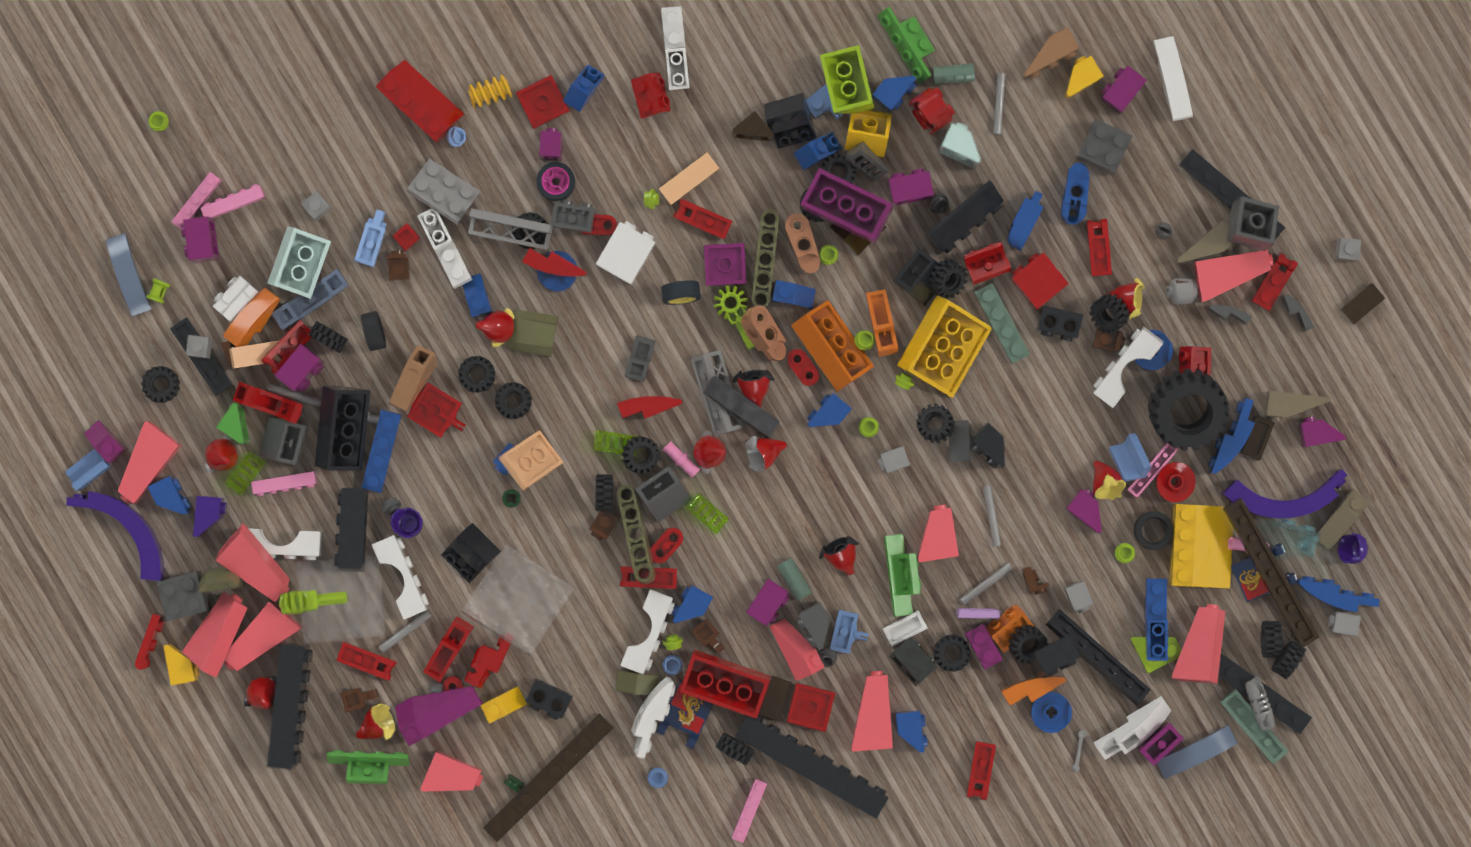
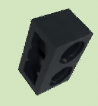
[1036,305,1083,342]
[525,678,574,720]

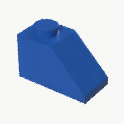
[463,274,493,318]
[772,280,816,309]

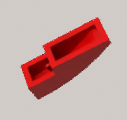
[522,248,588,278]
[617,396,683,419]
[423,616,475,682]

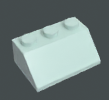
[938,122,981,169]
[267,226,331,299]

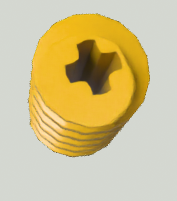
[468,75,513,110]

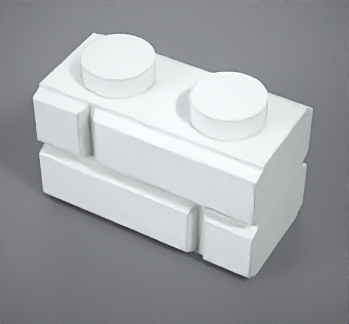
[213,276,259,322]

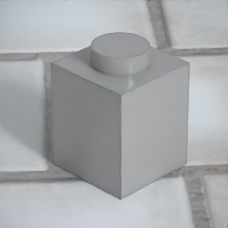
[301,191,332,221]
[1334,238,1361,262]
[186,335,213,359]
[877,446,910,473]
[1064,581,1094,613]
[1328,611,1361,636]

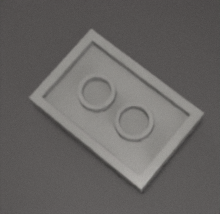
[406,158,480,225]

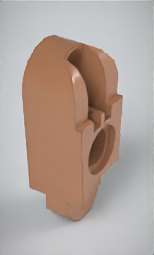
[785,213,821,274]
[741,305,786,362]

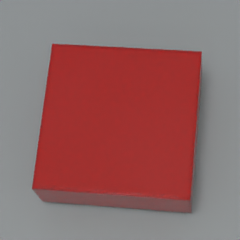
[392,223,421,252]

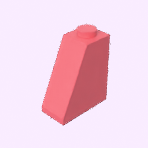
[917,504,959,563]
[420,751,484,792]

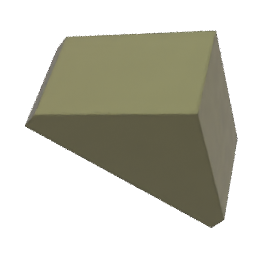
[616,670,659,695]

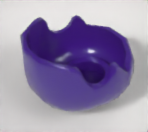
[390,507,423,538]
[1338,533,1368,564]

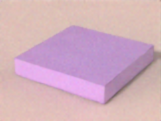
[956,608,1000,618]

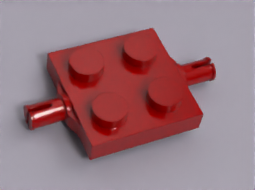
[406,382,466,438]

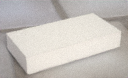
[882,610,928,647]

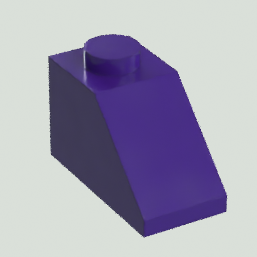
[193,496,227,537]

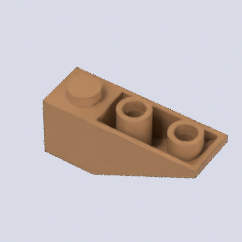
[1023,27,1079,80]
[389,345,437,412]

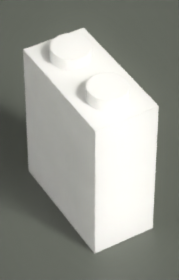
[596,221,656,286]

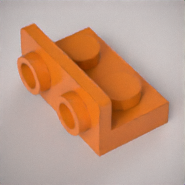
[986,604,1034,653]

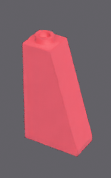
[1193,250,1273,303]
[118,421,182,504]
[215,524,290,602]
[182,592,247,678]
[224,601,303,671]
[1172,604,1225,684]
[851,671,893,751]

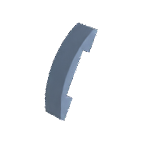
[106,233,152,316]
[272,268,349,330]
[1157,725,1238,779]

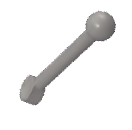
[1072,730,1086,772]

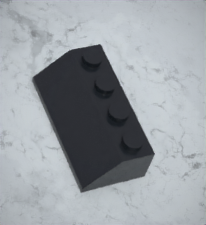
[925,180,1004,254]
[315,386,370,471]

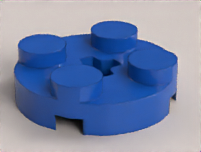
[537,251,577,292]
[1134,330,1173,371]
[1031,692,1072,733]

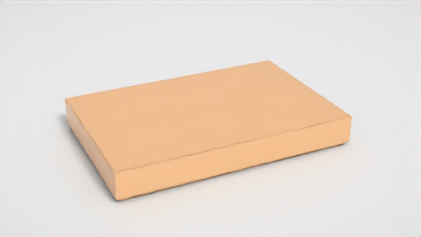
[499,430,564,490]

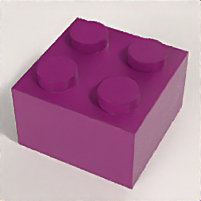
[887,168,934,206]
[181,216,220,263]
[275,344,325,392]

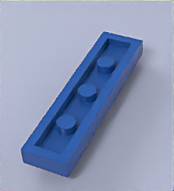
[361,409,402,493]

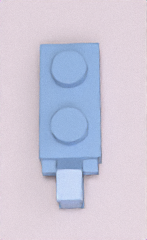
[354,210,387,267]

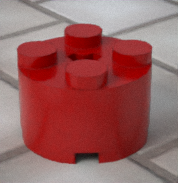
[909,87,955,135]

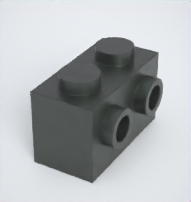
[889,637,937,687]

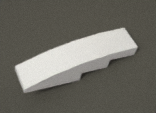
[1153,36,1193,121]

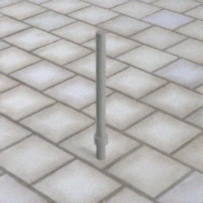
[267,384,379,424]

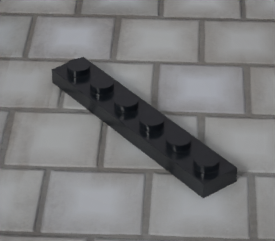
[1179,149,1285,241]
[1045,609,1151,706]
[1218,653,1312,734]

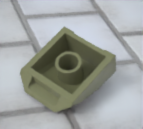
[506,310,559,357]
[198,566,246,592]

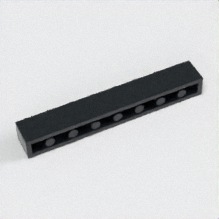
[735,715,889,819]

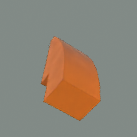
[223,288,280,347]
[866,289,898,357]
[1000,676,1067,706]

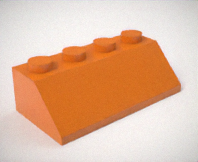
[791,300,874,392]

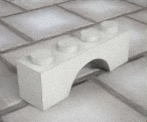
[1093,327,1163,408]
[248,528,323,560]
[372,535,429,619]
[620,589,675,674]

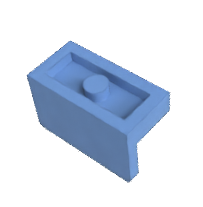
[1109,433,1152,482]
[65,449,112,491]

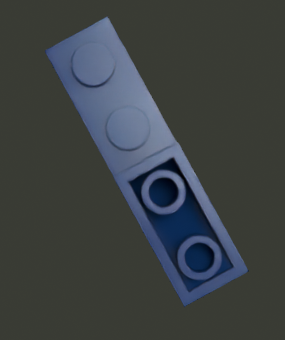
[1208,398,1255,474]
[1296,576,1380,612]
[1144,579,1168,661]

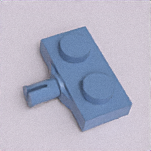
[806,84,844,120]
[830,610,869,654]

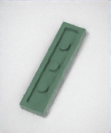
[974,283,1030,364]
[1220,689,1289,765]

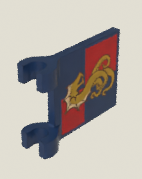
[1231,543,1298,603]
[656,682,713,749]

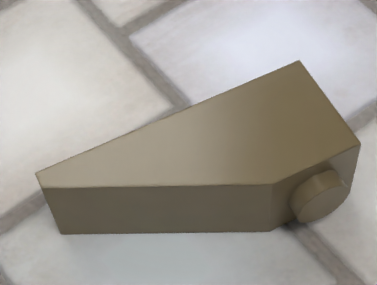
[1174,220,1237,264]
[1264,391,1330,421]
[1313,489,1370,550]

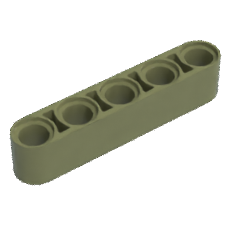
[752,209,779,308]
[617,485,656,584]

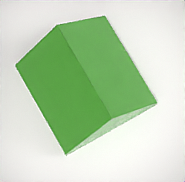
[216,403,250,445]

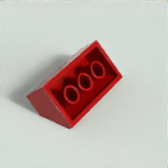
[375,60,465,144]
[680,649,771,719]

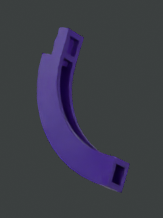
[1221,469,1347,518]
[66,491,164,581]

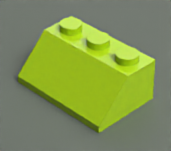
[820,45,875,114]

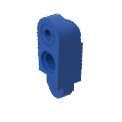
[1060,163,1090,225]
[1007,191,1043,251]

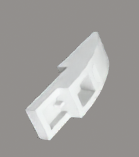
[661,6,689,90]
[417,208,472,289]
[631,677,675,758]
[1094,696,1171,760]

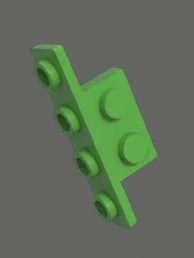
[878,7,935,84]
[884,534,921,617]
[327,750,410,784]

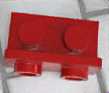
[1178,346,1212,376]

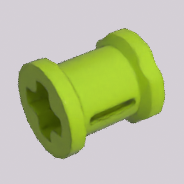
[146,278,170,303]

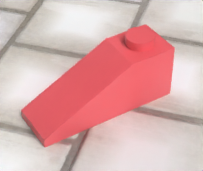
[770,618,825,681]

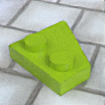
[1130,637,1181,673]

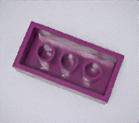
[801,168,893,244]

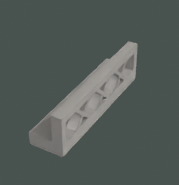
[468,208,553,251]
[690,350,745,436]

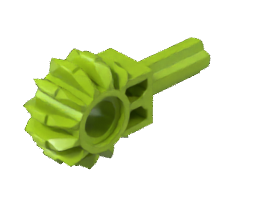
[714,286,755,349]
[279,590,347,614]

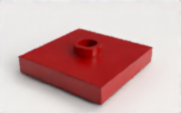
[516,75,570,129]
[786,682,836,732]

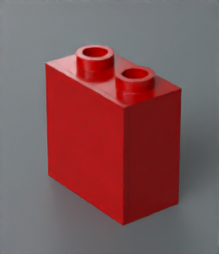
[1010,252,1069,311]

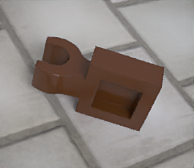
[691,618,725,654]
[340,687,379,713]

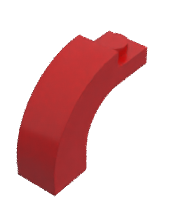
[232,381,303,424]

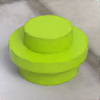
[148,111,169,132]
[644,189,659,209]
[818,245,838,265]
[854,330,875,351]
[895,372,915,390]
[859,417,879,437]
[1115,543,1135,563]
[662,634,683,650]

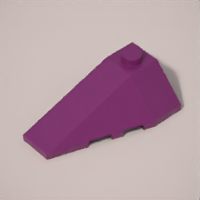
[395,686,483,746]

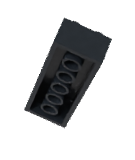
[267,642,313,769]

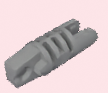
[1245,677,1275,730]

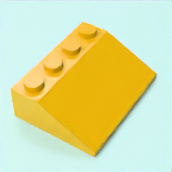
[897,295,992,398]
[1169,504,1233,588]

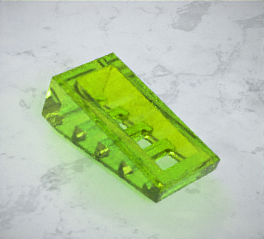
[593,430,638,456]
[224,451,266,495]
[686,493,729,534]

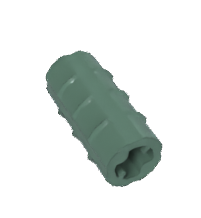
[932,63,975,85]
[777,557,812,601]

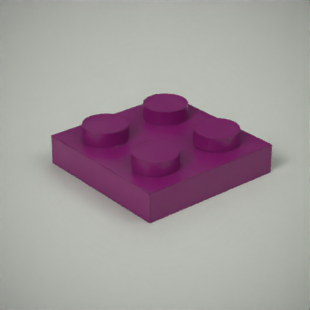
[704,243,746,286]

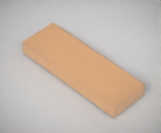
[659,152,719,205]
[229,341,281,369]

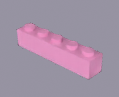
[172,172,222,229]
[201,184,266,218]
[1126,442,1178,498]
[251,471,317,496]
[732,778,767,843]

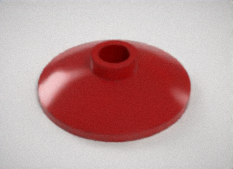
[1156,462,1196,502]

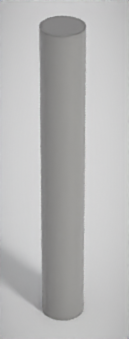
[993,73,1006,135]
[983,485,1001,546]
[960,562,1013,605]
[379,610,432,653]

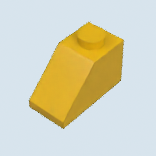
[1065,55,1104,99]
[163,644,200,686]
[480,686,527,724]

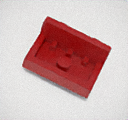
[631,73,671,119]
[964,242,1012,285]

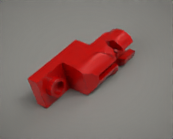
[464,632,515,688]

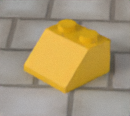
[844,110,892,157]

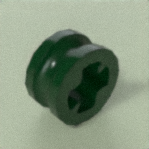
[502,489,521,507]
[503,774,524,792]

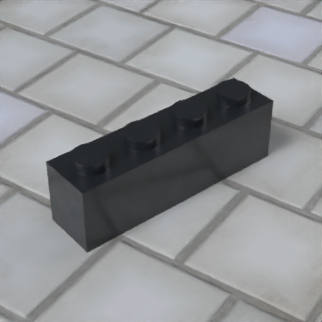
[334,488,369,572]

